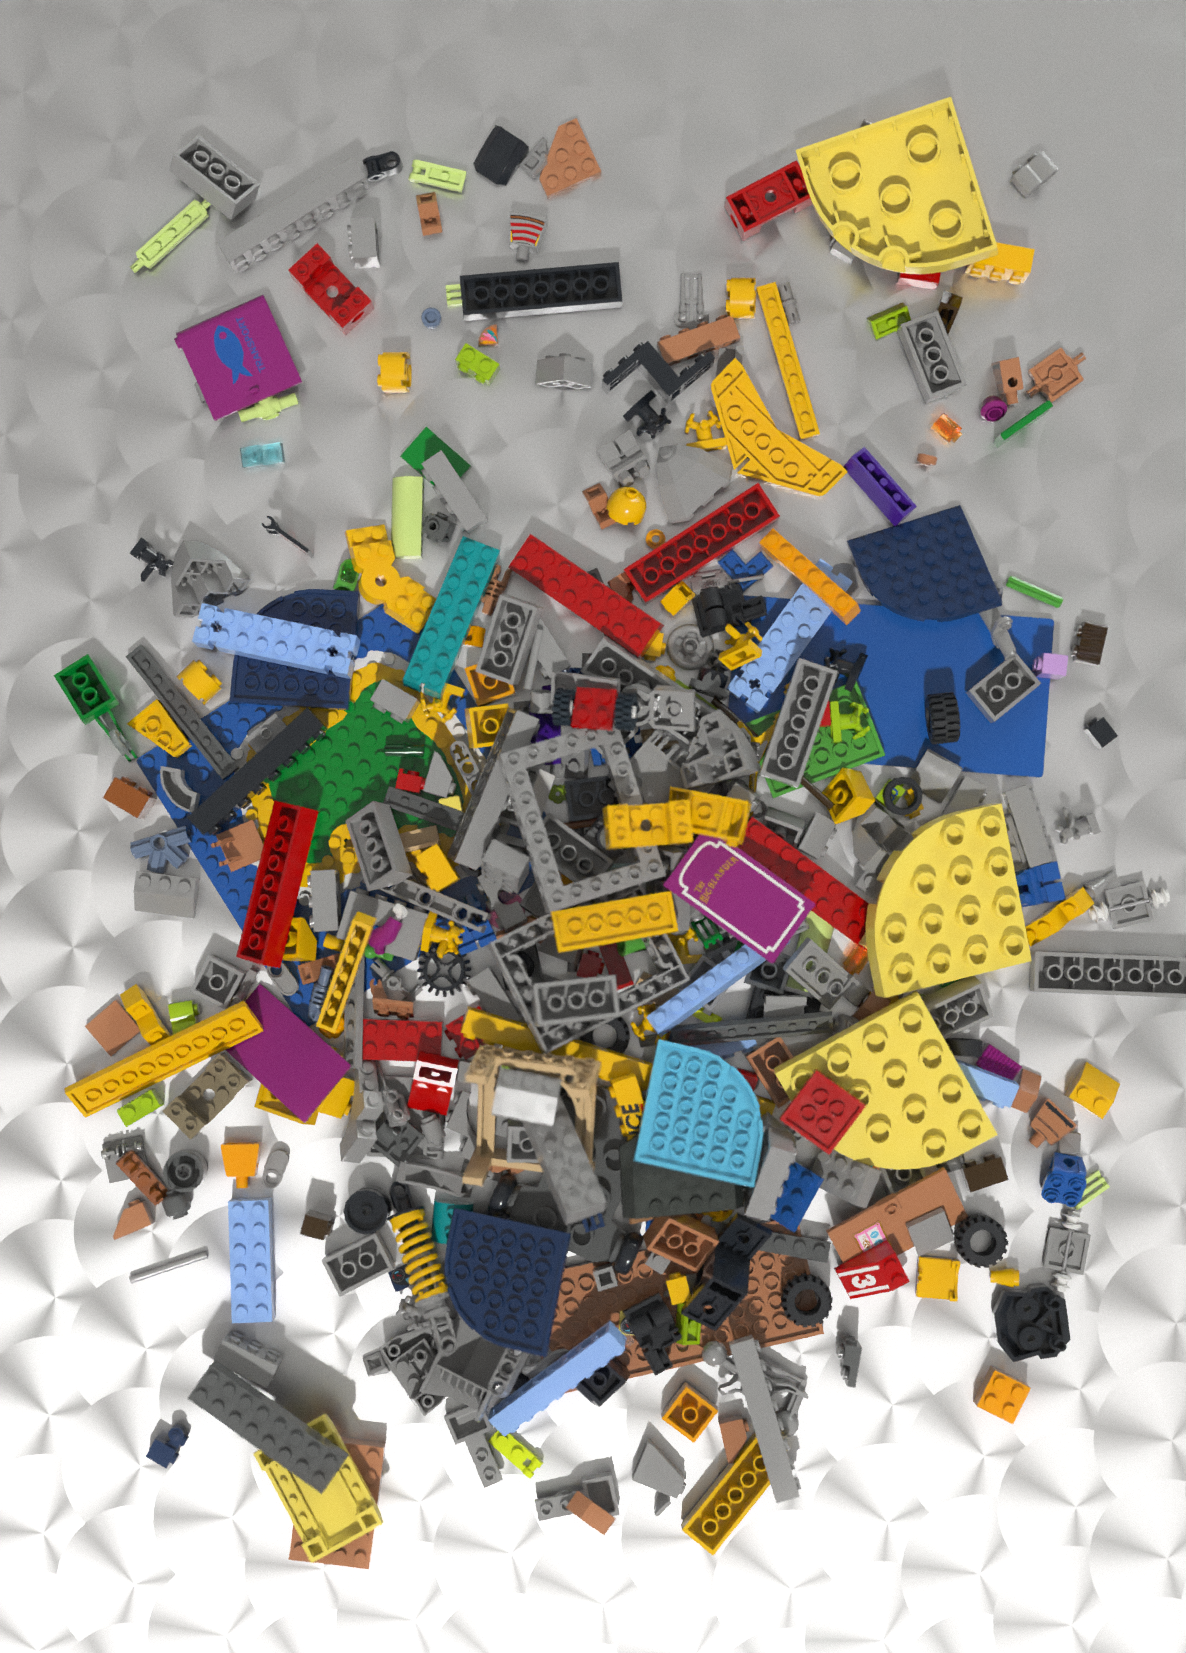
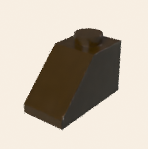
[936,290,963,335]

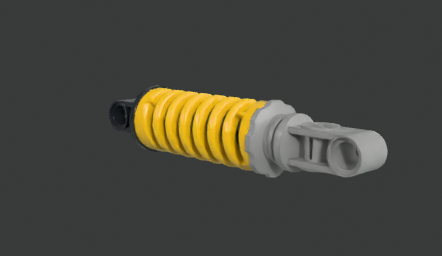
[388,1181,458,1357]

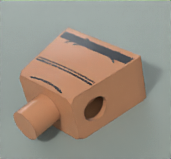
[991,357,1023,405]
[1028,1098,1078,1148]

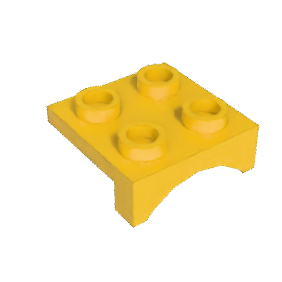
[915,1256,961,1302]

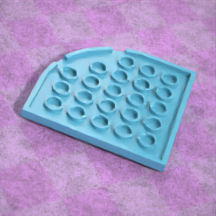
[633,1040,763,1188]

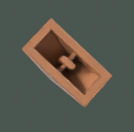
[1011,1069,1042,1113]

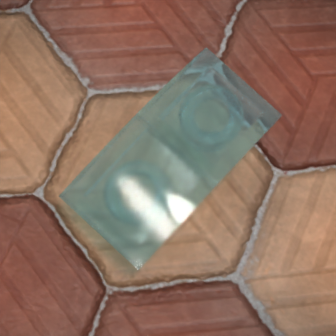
[240,442,285,468]

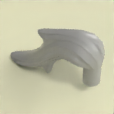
[521,1349,569,1378]

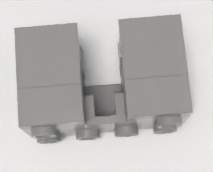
[336,888,429,961]

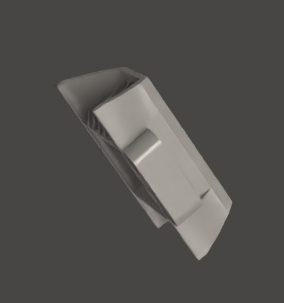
[419,1313,529,1422]

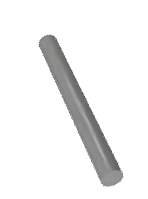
[129,1251,208,1284]

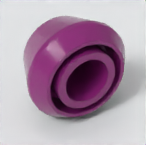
[980,396,1007,422]

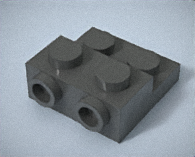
[836,1335,862,1388]

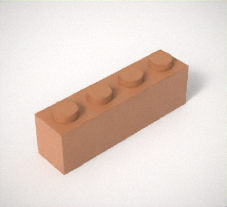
[657,315,740,367]

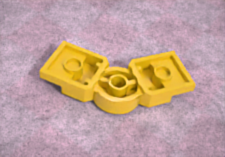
[345,524,436,634]

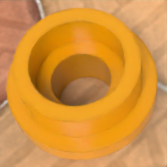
[646,529,666,549]

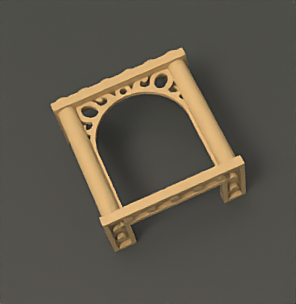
[462,1045,601,1186]

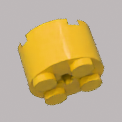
[726,278,756,319]
[377,352,412,393]
[176,659,222,705]

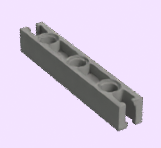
[362,877,492,933]

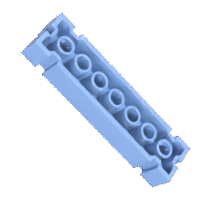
[726,558,853,714]
[192,603,361,679]

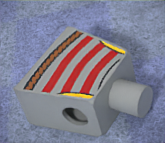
[509,211,548,262]

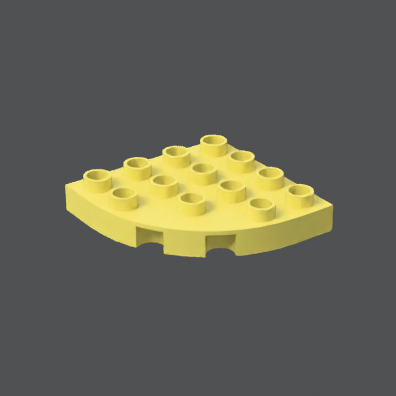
[796,97,998,274]
[866,803,1032,998]
[774,990,998,1169]

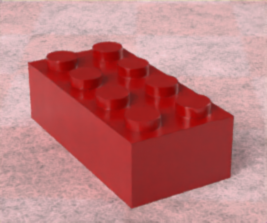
[362,1018,444,1062]

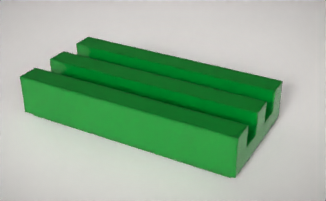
[690,915,723,949]

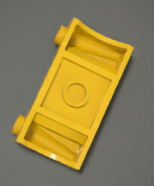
[669,786,752,847]

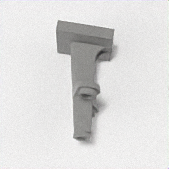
[979,580,1017,661]

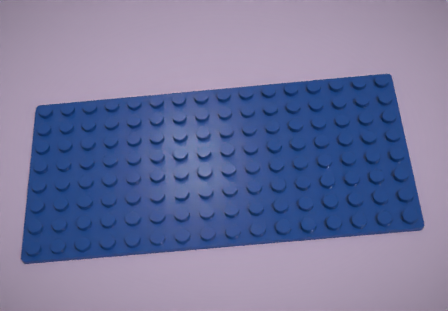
[728,595,1054,778]

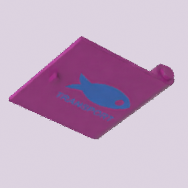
[174,295,302,421]

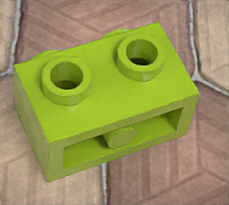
[455,343,500,386]

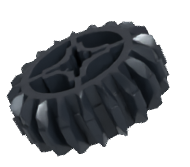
[417,944,472,997]

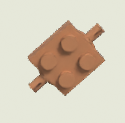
[1026,348,1086,403]

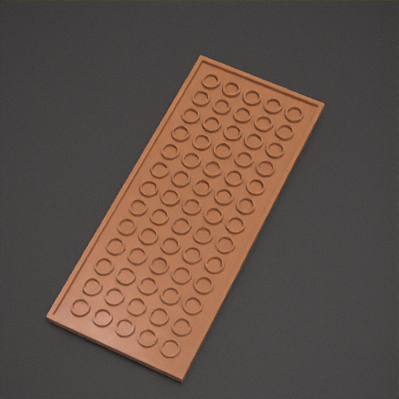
[540,1220,824,1394]

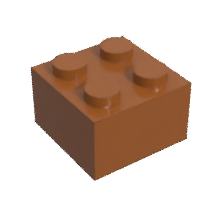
[103,776,157,820]

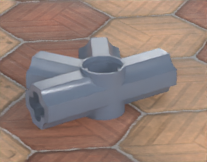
[130,825,193,873]

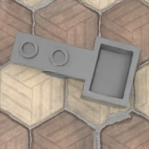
[444,1406,503,1488]
[534,1472,620,1522]

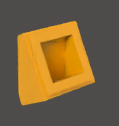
[464,625,486,648]

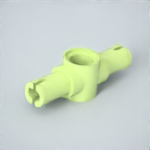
[238,393,298,422]

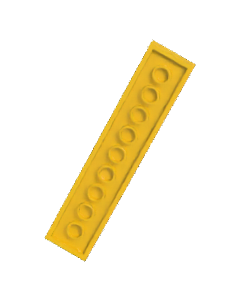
[64,1001,264,1118]

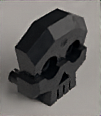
[992,1284,1071,1362]

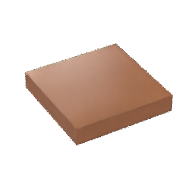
[85,1000,140,1056]

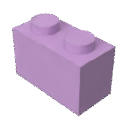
[1032,653,1068,679]

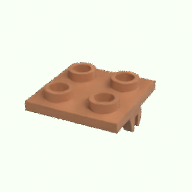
[211,820,264,872]
[370,979,414,1020]

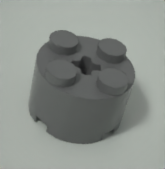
[163,1149,207,1192]

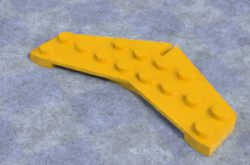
[711,358,848,496]

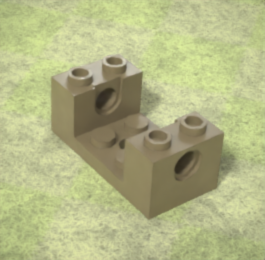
[162,1052,252,1140]

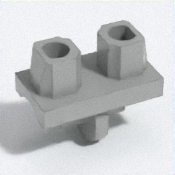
[703,931,738,965]

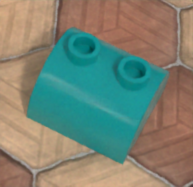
[431,1199,474,1244]

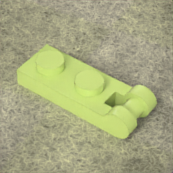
[408,160,467,193]

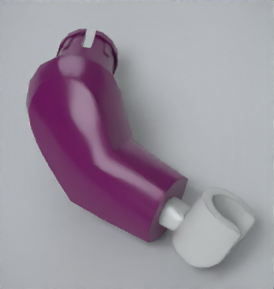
[369,903,408,955]

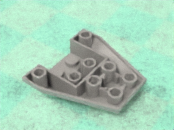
[379,1318,455,1416]

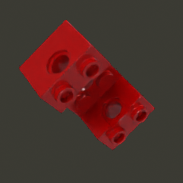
[724,160,815,241]
[288,243,375,335]

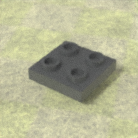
[373,1120,425,1168]

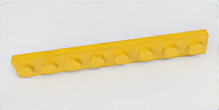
[756,282,820,440]

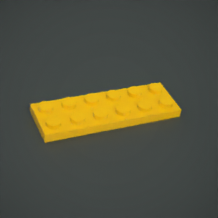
[550,891,678,953]

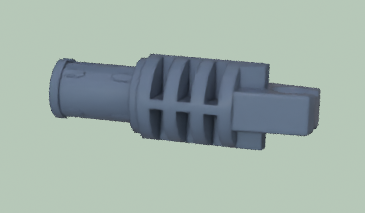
[308,965,334,1021]

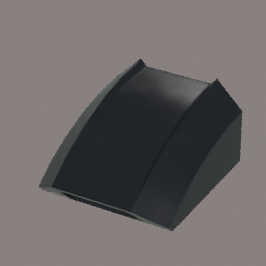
[473,125,529,185]
[575,1356,630,1407]

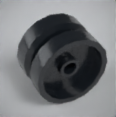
[344,1186,392,1234]

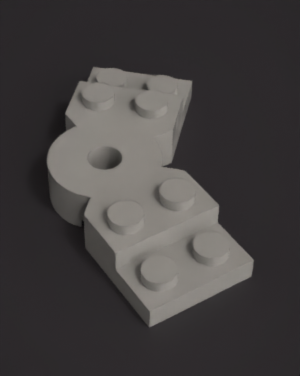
[581,684,696,755]

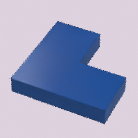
[717,549,773,593]

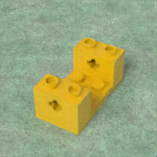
[603,800,693,849]

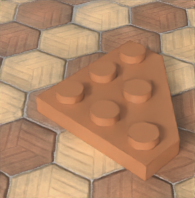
[539,118,601,198]

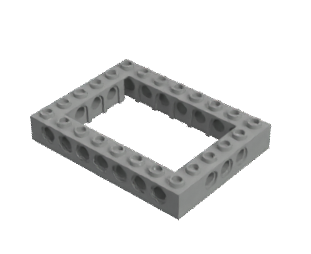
[497,721,666,913]
[488,884,690,1054]

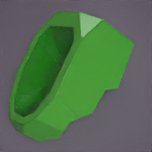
[333,558,359,591]

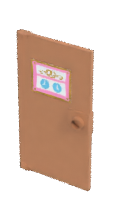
[826,1167,968,1263]

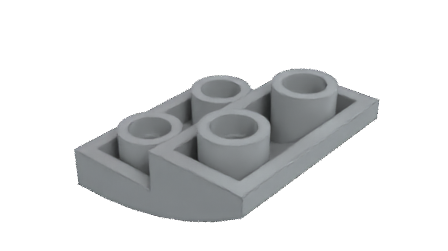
[910,749,963,803]

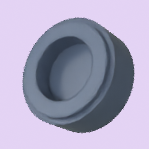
[421,308,442,329]

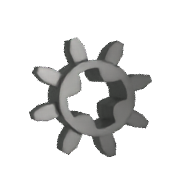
[707,649,729,674]

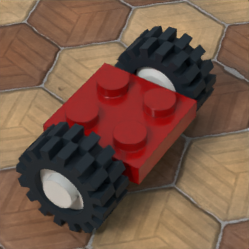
[552,687,638,731]

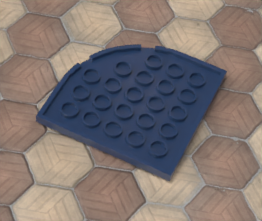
[847,505,1002,622]
[229,589,360,710]
[444,1208,571,1357]

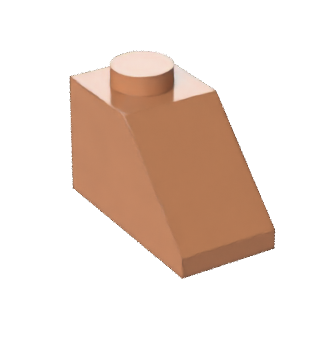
[113,1199,155,1240]
[718,1414,749,1464]

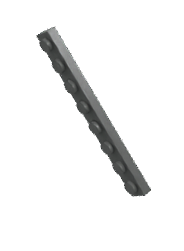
[126,645,239,780]
[671,1011,834,1046]

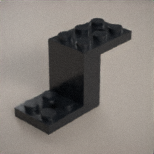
[602,341,715,404]
[681,1212,772,1331]

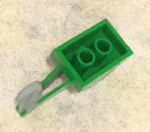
[54,654,138,763]

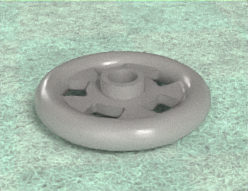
[667,624,714,670]

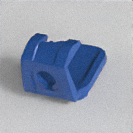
[1041,1152,1087,1207]

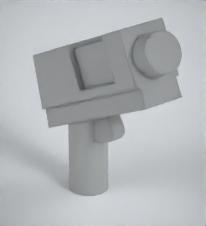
[232,965,260,1004]

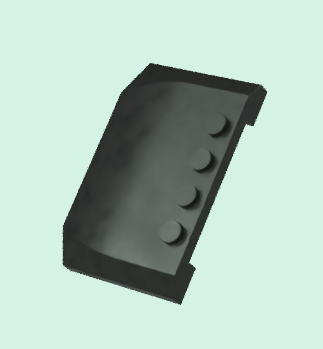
[618,1134,744,1219]

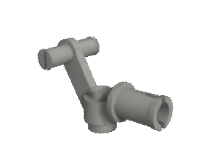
[370,958,423,1002]

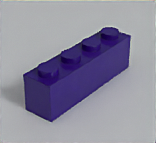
[843,447,917,526]

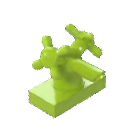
[830,701,871,743]

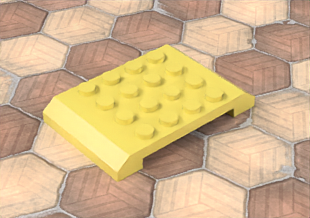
[253,1413,384,1563]

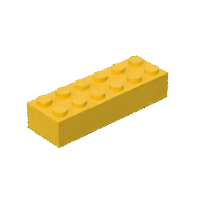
[681,1432,789,1556]

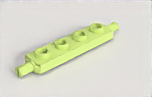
[130,199,211,273]

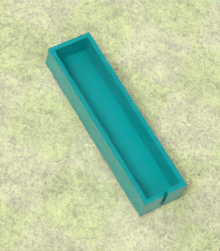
[403,536,500,700]

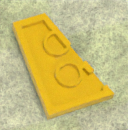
[127,699,192,758]

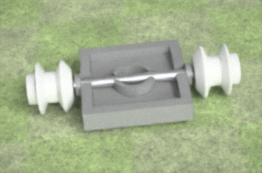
[1088,881,1170,929]
[1043,1210,1091,1292]

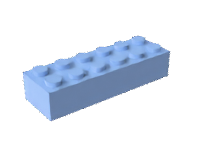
[228,1197,275,1323]

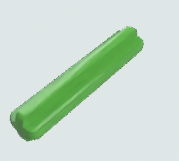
[1006,576,1063,608]

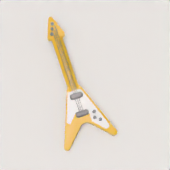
[737,721,775,817]

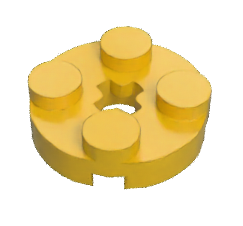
[329,824,358,863]

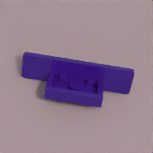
[529,685,561,765]

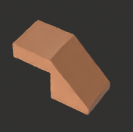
[416,192,442,236]
[582,483,617,529]
[297,953,340,985]
[851,989,891,1021]
[566,1490,616,1536]

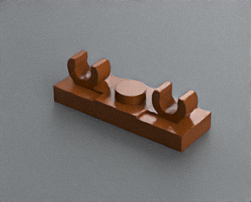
[116,1149,169,1206]

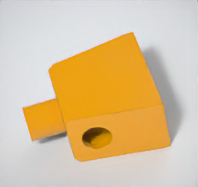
[221,1142,262,1188]

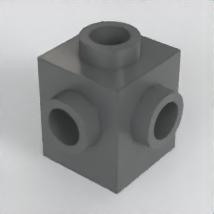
[422,512,457,542]

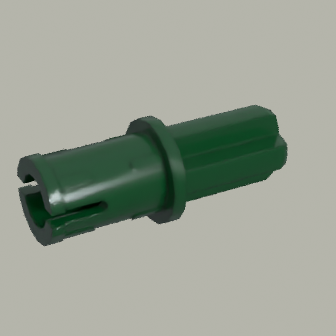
[384,743,424,758]

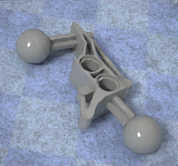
[702,1341,809,1437]

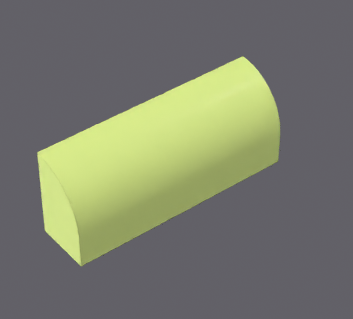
[391,476,424,559]
[786,911,834,992]

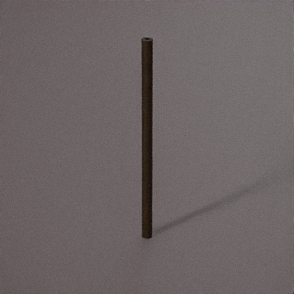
[710,697,835,810]

